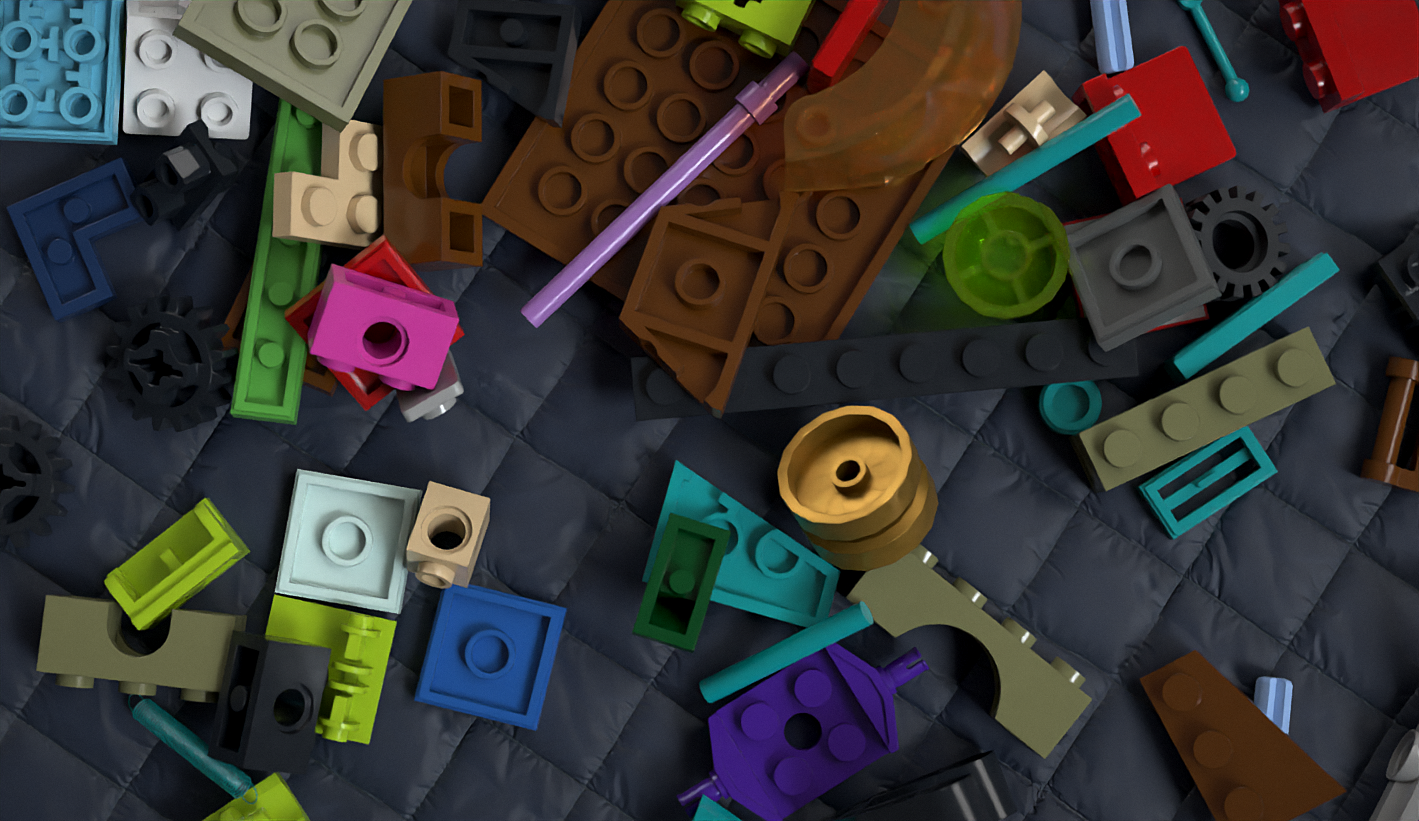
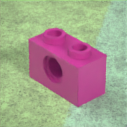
[307,264,459,391]

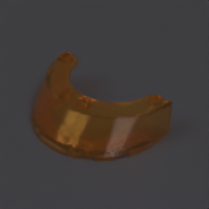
[783,0,1022,192]

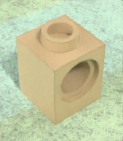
[406,481,490,589]

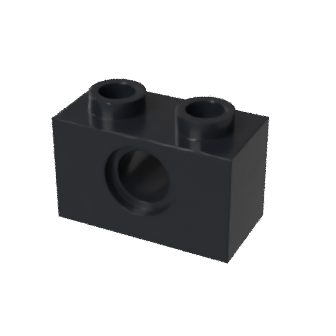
[207,630,332,775]

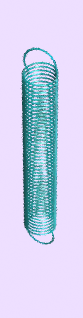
[128,694,257,804]

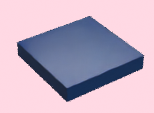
[414,584,568,731]

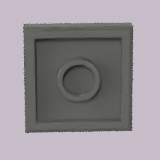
[1057,183,1222,352]

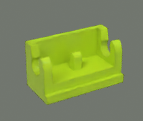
[104,498,251,631]

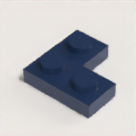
[6,157,144,323]

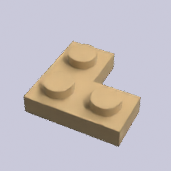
[272,120,384,251]

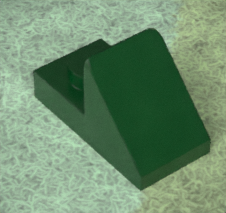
[632,512,731,653]

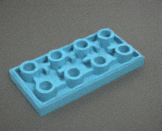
[0,0,126,145]

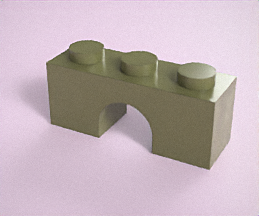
[36,594,247,703]

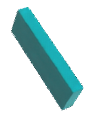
[1162,252,1340,384]

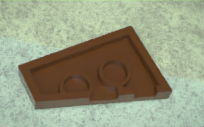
[1139,650,1347,821]

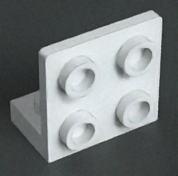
[122,0,253,139]

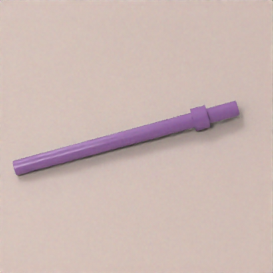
[519,51,810,328]

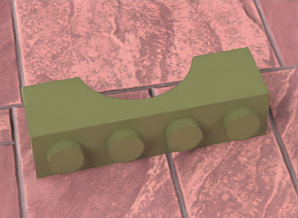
[1068,326,1336,493]
[843,544,1093,759]

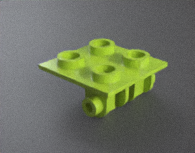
[265,594,397,744]

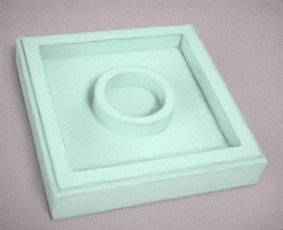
[275,469,422,614]

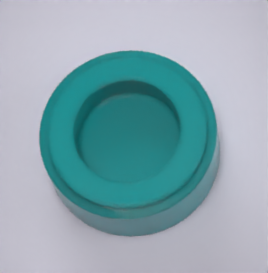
[1037,381,1102,435]

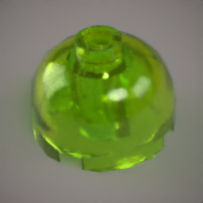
[942,191,1071,320]

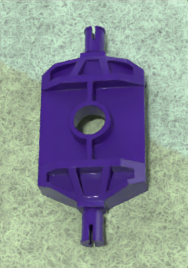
[677,643,929,821]

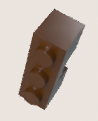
[382,71,483,272]

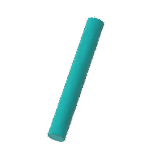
[699,601,873,703]

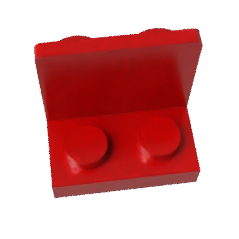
[1071,46,1236,207]

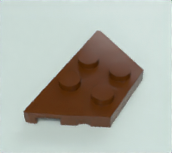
[619,191,799,419]

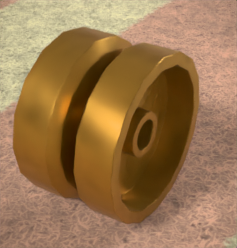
[777,406,938,571]

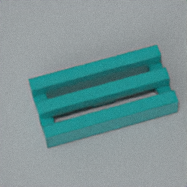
[1136,425,1278,540]

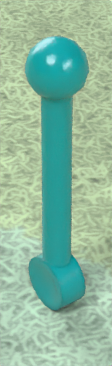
[1177,0,1249,102]

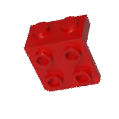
[1278,0,1419,114]

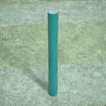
[909,93,1141,245]

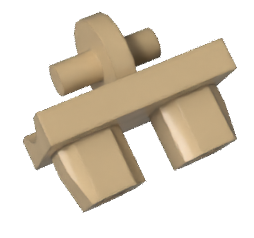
[960,70,1087,177]

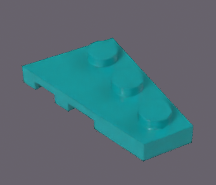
[642,460,841,628]

